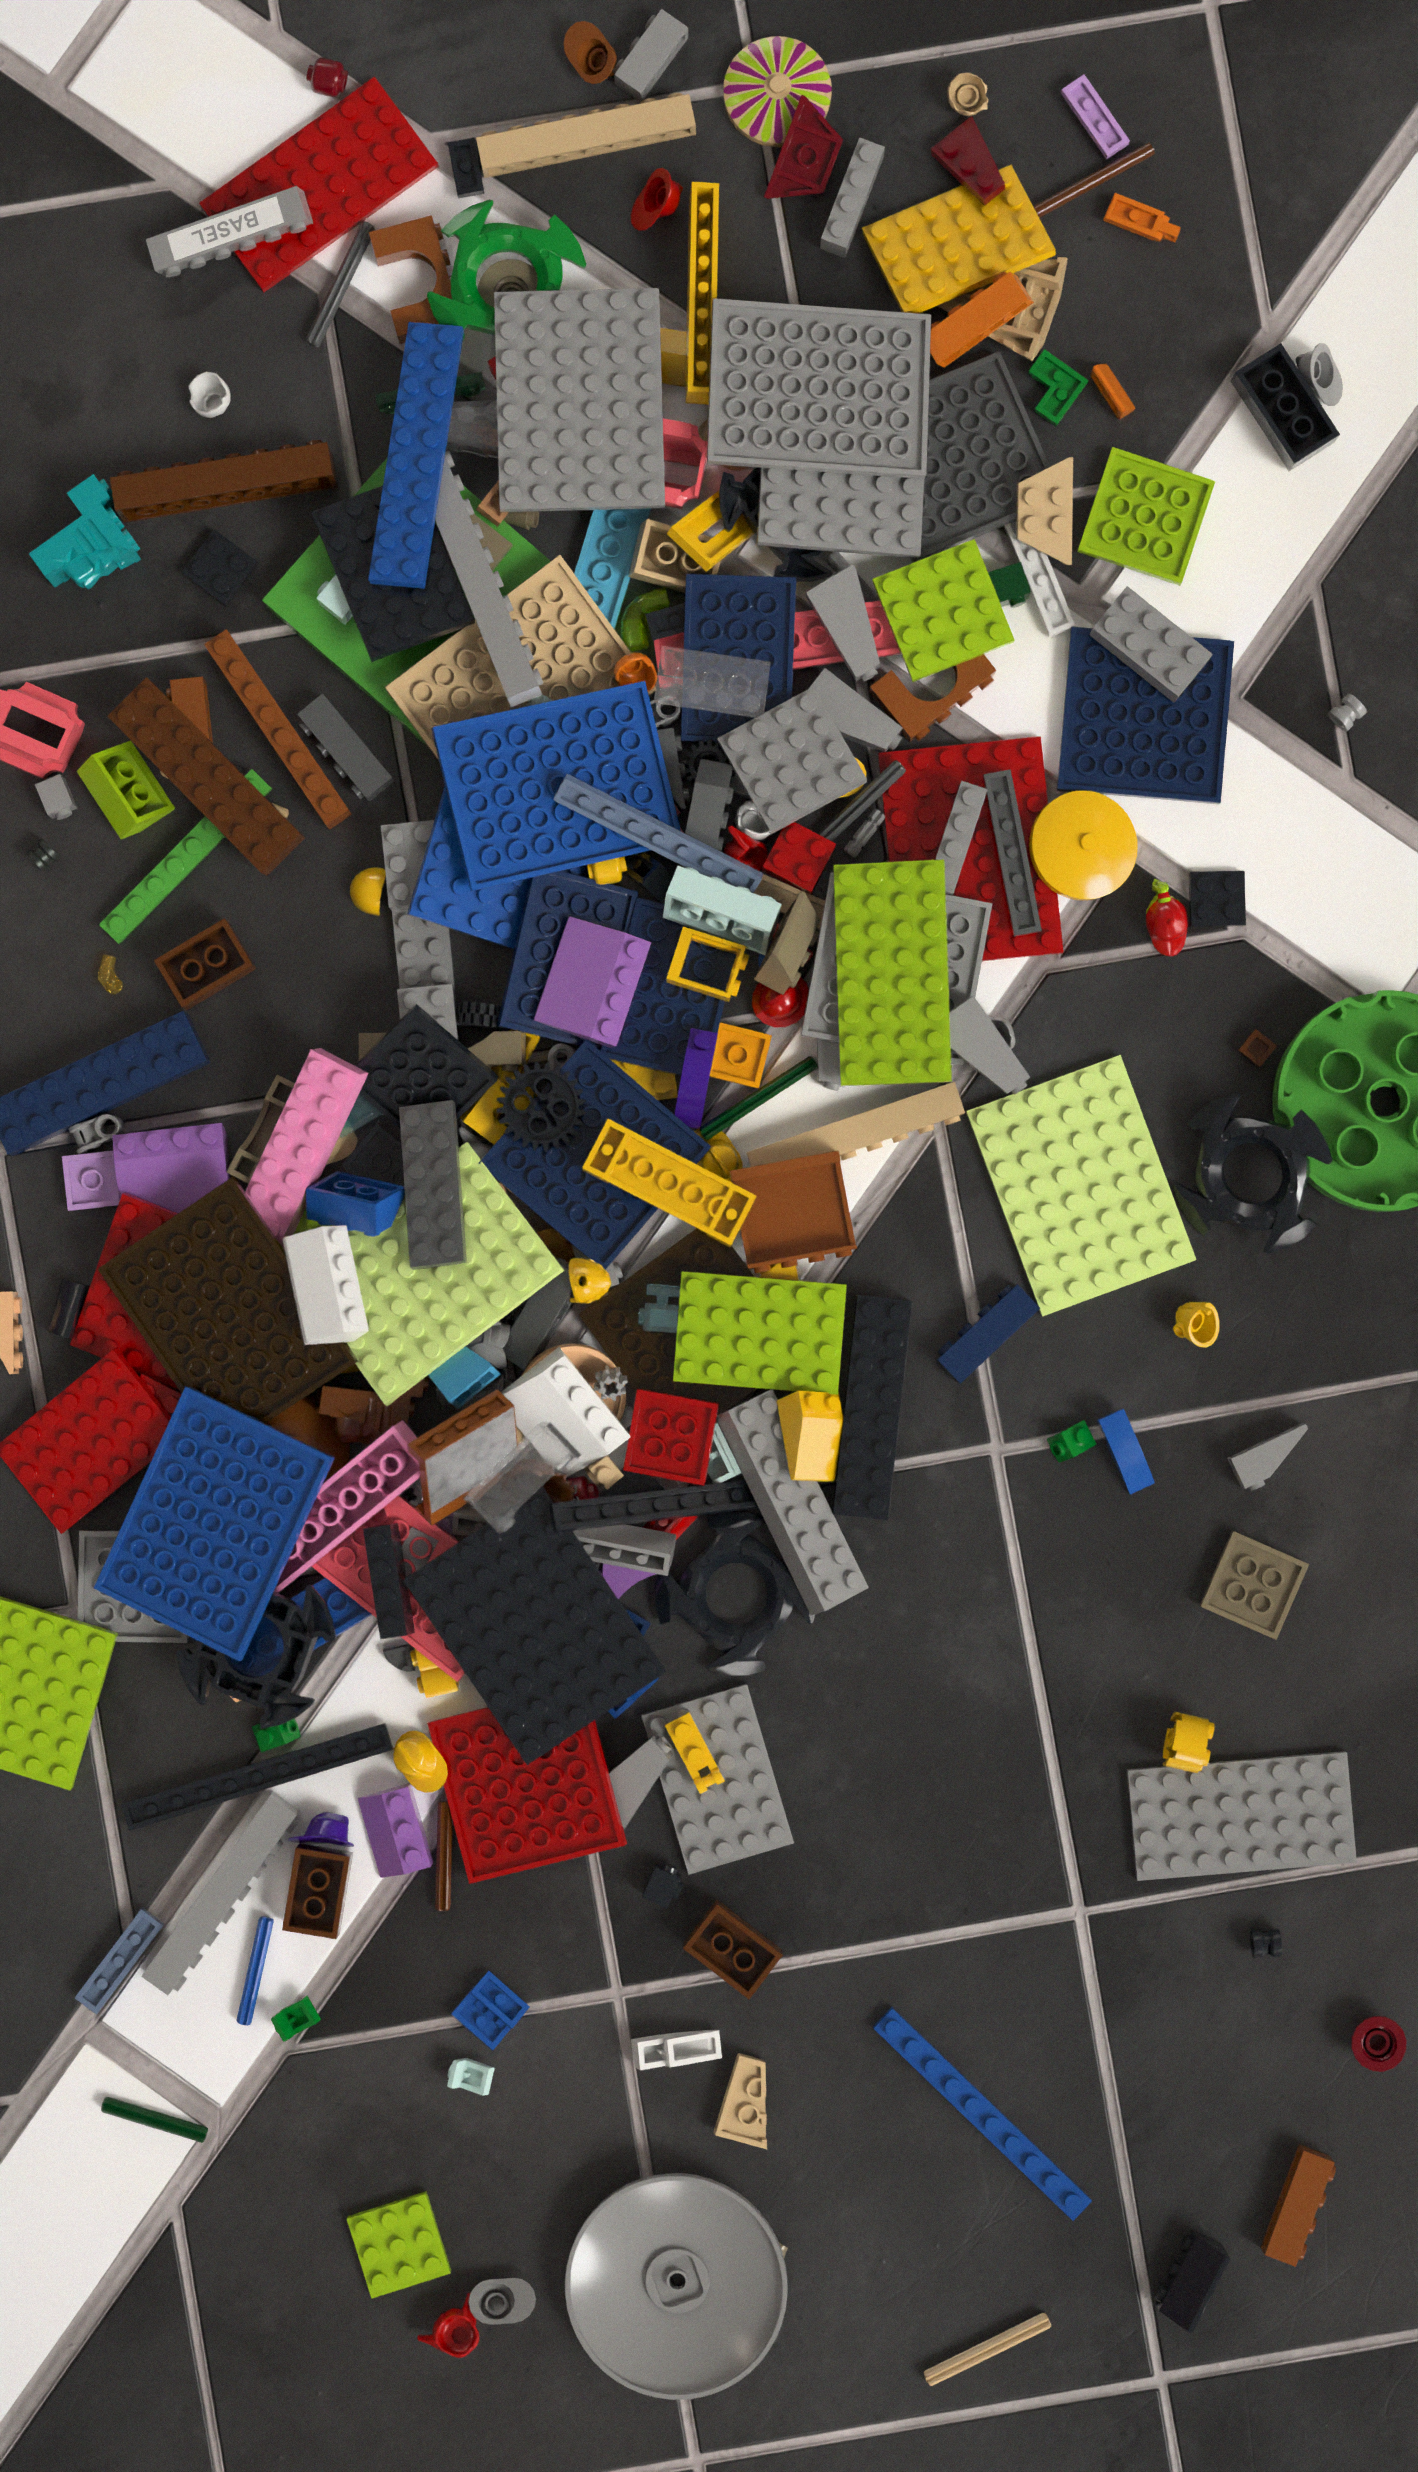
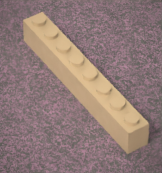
[476,93,696,178]
[746,1082,965,1167]

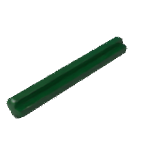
[101,2097,208,2143]

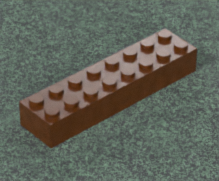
[110,440,338,523]
[108,677,305,876]

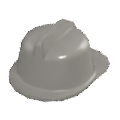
[1296,343,1343,406]
[469,2278,536,2325]

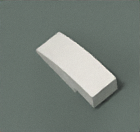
[631,2030,722,2070]

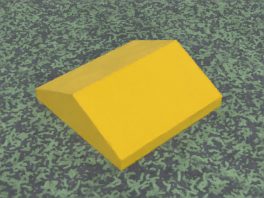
[660,328,686,387]

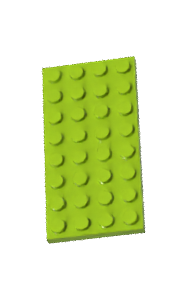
[834,859,952,1086]

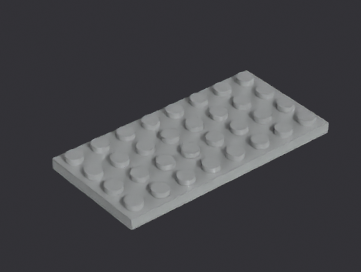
[1127,1751,1357,1881]

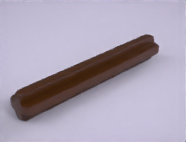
[435,1801,453,1911]

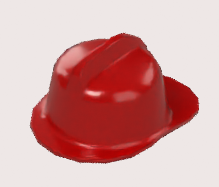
[631,168,683,231]

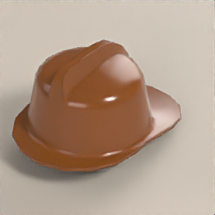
[564,21,617,84]

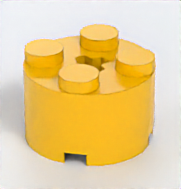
[1163,1712,1215,1773]

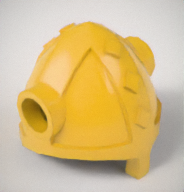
[569,1258,611,1304]
[1173,1301,1219,1348]

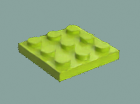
[347,2191,451,2299]

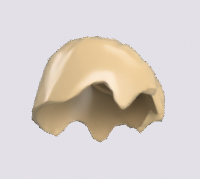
[946,72,988,116]

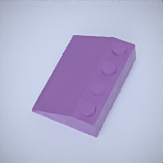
[533,916,651,1048]
[112,1123,230,1213]

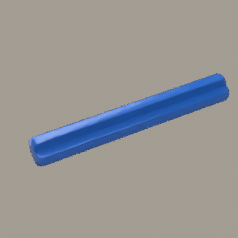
[236,1916,274,2026]

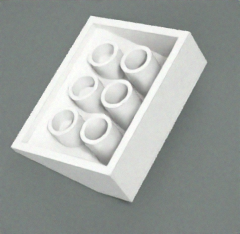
[501,1347,630,1477]

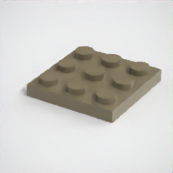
[1199,1531,1309,1640]

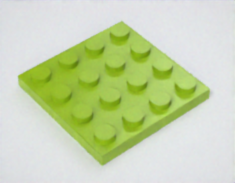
[1077,447,1216,586]
[872,539,1015,682]

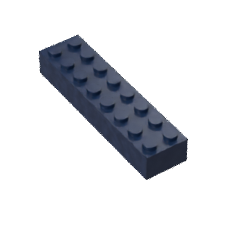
[0,1011,211,1156]

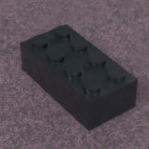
[1230,343,1340,472]

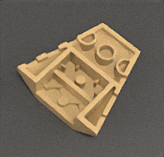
[938,257,1068,361]

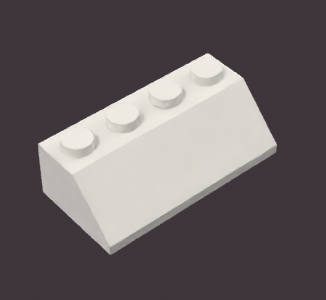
[283,1226,369,1345]

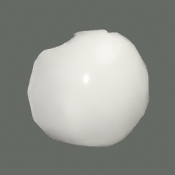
[189,372,231,418]
[735,801,771,841]

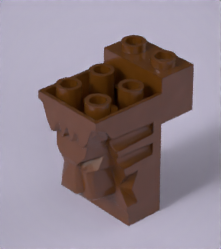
[315,1375,429,1444]

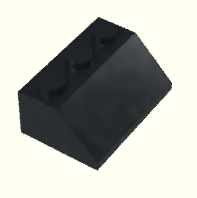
[1155,2229,1230,2334]

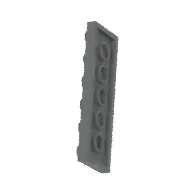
[399,1100,467,1270]

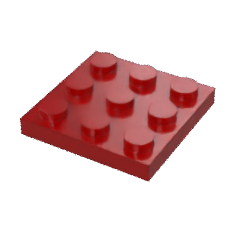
[623,1388,719,1486]

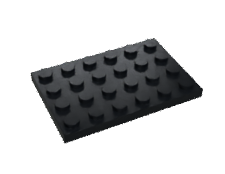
[311,486,475,662]

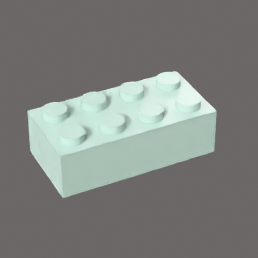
[663,866,781,955]

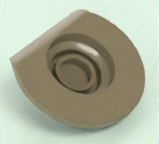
[478,259,537,308]

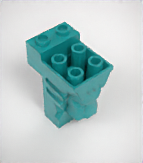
[29,474,141,589]

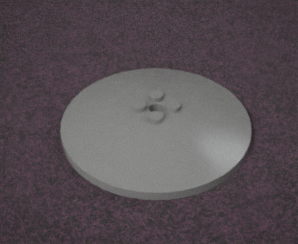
[565,2173,788,2400]

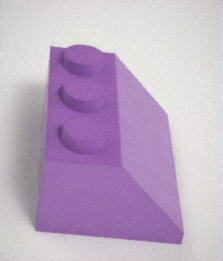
[357,1783,433,1878]

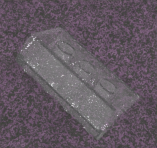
[654,646,771,719]

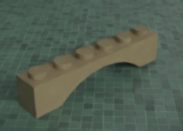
[359,1031,526,1072]

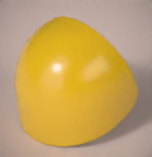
[350,867,386,916]

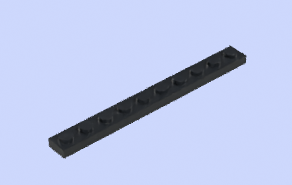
[121,1722,394,1831]

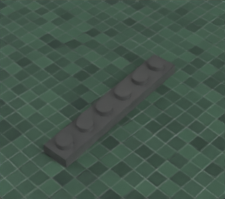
[983,769,1042,937]

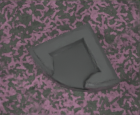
[383,1644,416,1672]

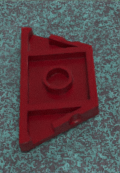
[764,95,843,199]

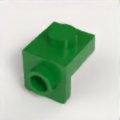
[1047,1420,1096,1463]
[252,1718,301,1752]
[271,1995,321,2042]

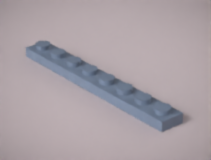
[553,773,763,893]

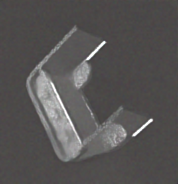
[462,1421,581,1534]

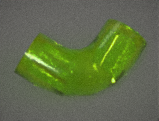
[620,587,670,652]

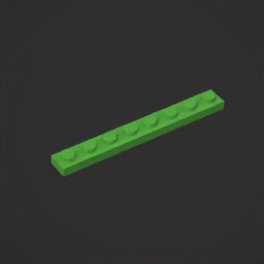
[99,769,272,944]

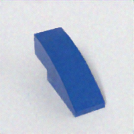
[1097,1408,1155,1494]

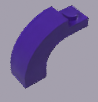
[675,1028,718,1129]

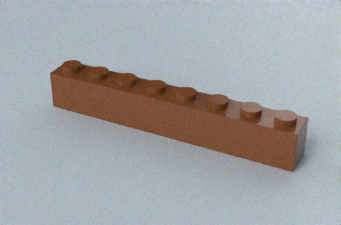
[204,629,352,830]

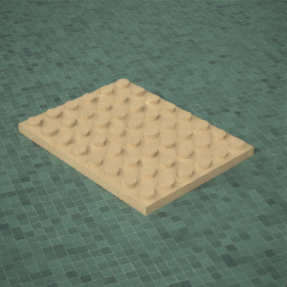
[384,555,657,760]

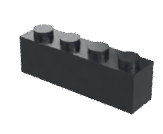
[363,1523,415,1640]

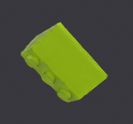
[77,741,175,839]

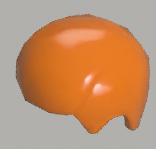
[614,652,657,692]

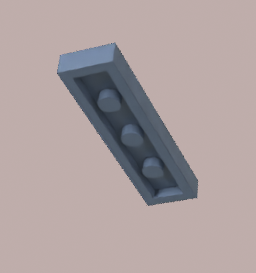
[75,1908,164,2015]

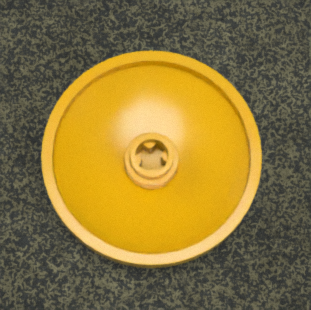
[1029,791,1138,901]

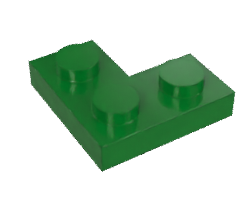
[1028,349,1089,427]

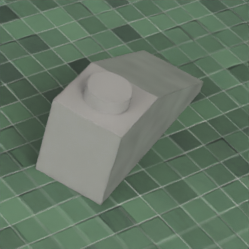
[1227,1423,1308,1491]

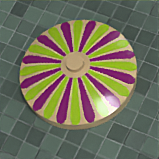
[723,36,832,147]

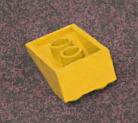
[777,1391,844,1482]

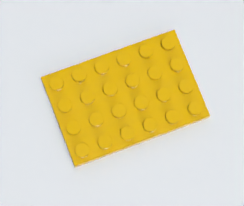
[862,165,1056,314]

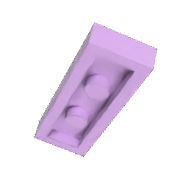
[1061,75,1130,160]

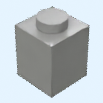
[35,774,77,820]

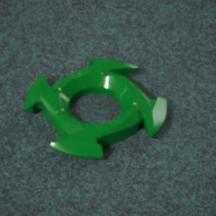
[427,199,587,340]

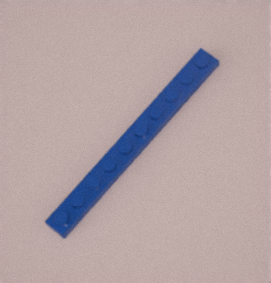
[873,2007,1092,2221]

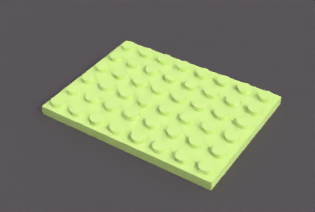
[966,1055,1196,1317]
[346,1142,564,1406]

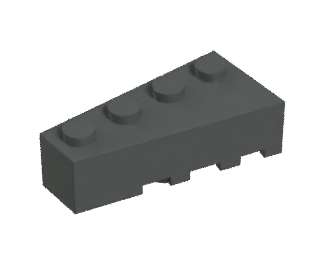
[679,759,734,868]

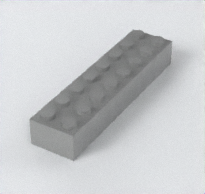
[717,1389,869,1615]

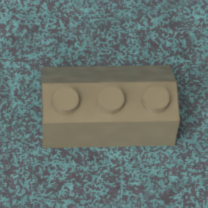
[754,891,820,995]

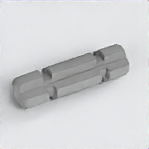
[844,809,885,858]

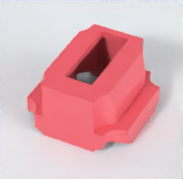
[663,418,707,509]
[0,682,85,780]

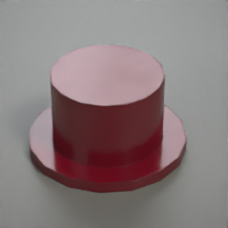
[1351,2016,1407,2072]

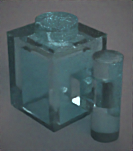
[638,1284,680,1333]

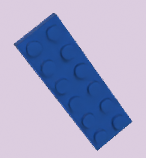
[228,1578,372,1698]

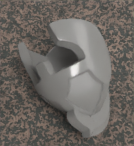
[466,1321,510,1369]

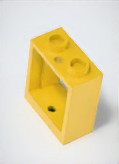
[666,926,749,1002]

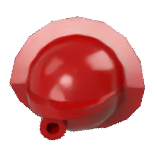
[752,977,809,1028]

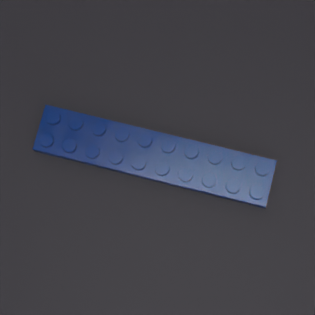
[368,322,464,589]

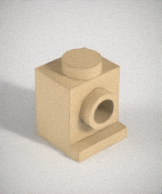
[583,1455,624,1489]

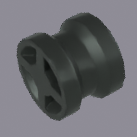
[26,838,61,872]

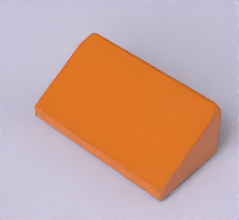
[1090,364,1135,420]

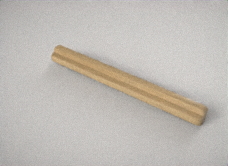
[924,2313,1051,2386]

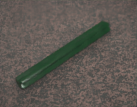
[699,1056,818,1140]

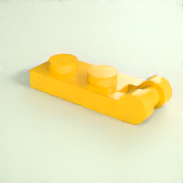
[665,1712,725,1794]

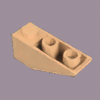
[0,1292,23,1374]

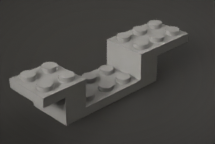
[381,820,458,1039]

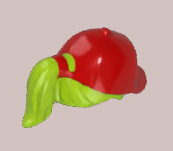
[1146,879,1188,956]

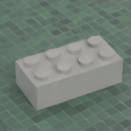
[1089,586,1213,703]

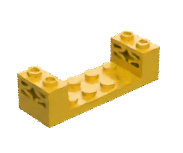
[582,1119,757,1247]

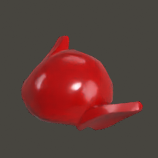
[723,826,768,871]
[417,2292,480,2358]

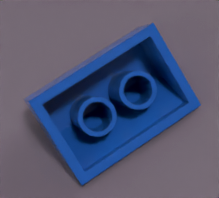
[306,1171,405,1236]

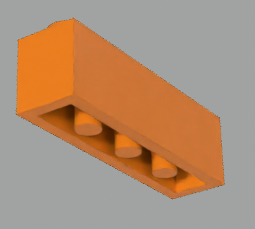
[930,271,1034,368]

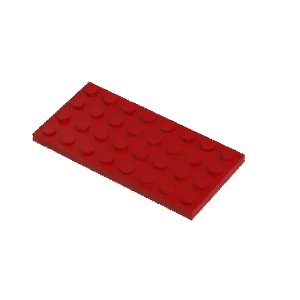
[199,76,439,293]

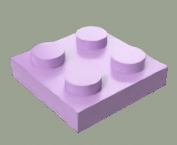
[62,1151,120,1211]

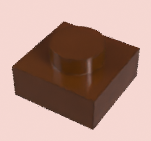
[1237,1029,1277,1068]

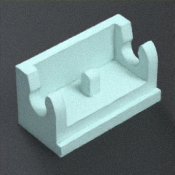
[708,1423,741,1484]

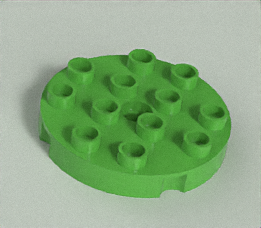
[1272,990,1418,1212]

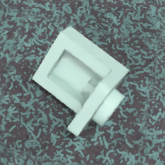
[447,2058,494,2096]

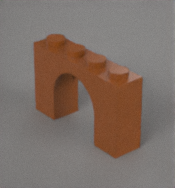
[369,215,452,344]
[869,654,997,743]

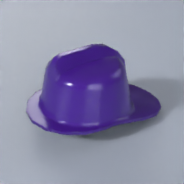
[288,1812,354,1847]

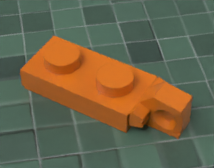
[1103,193,1181,242]

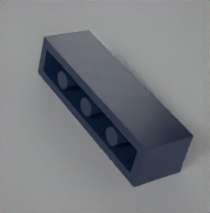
[936,1284,1040,1384]

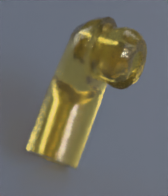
[98,955,123,994]

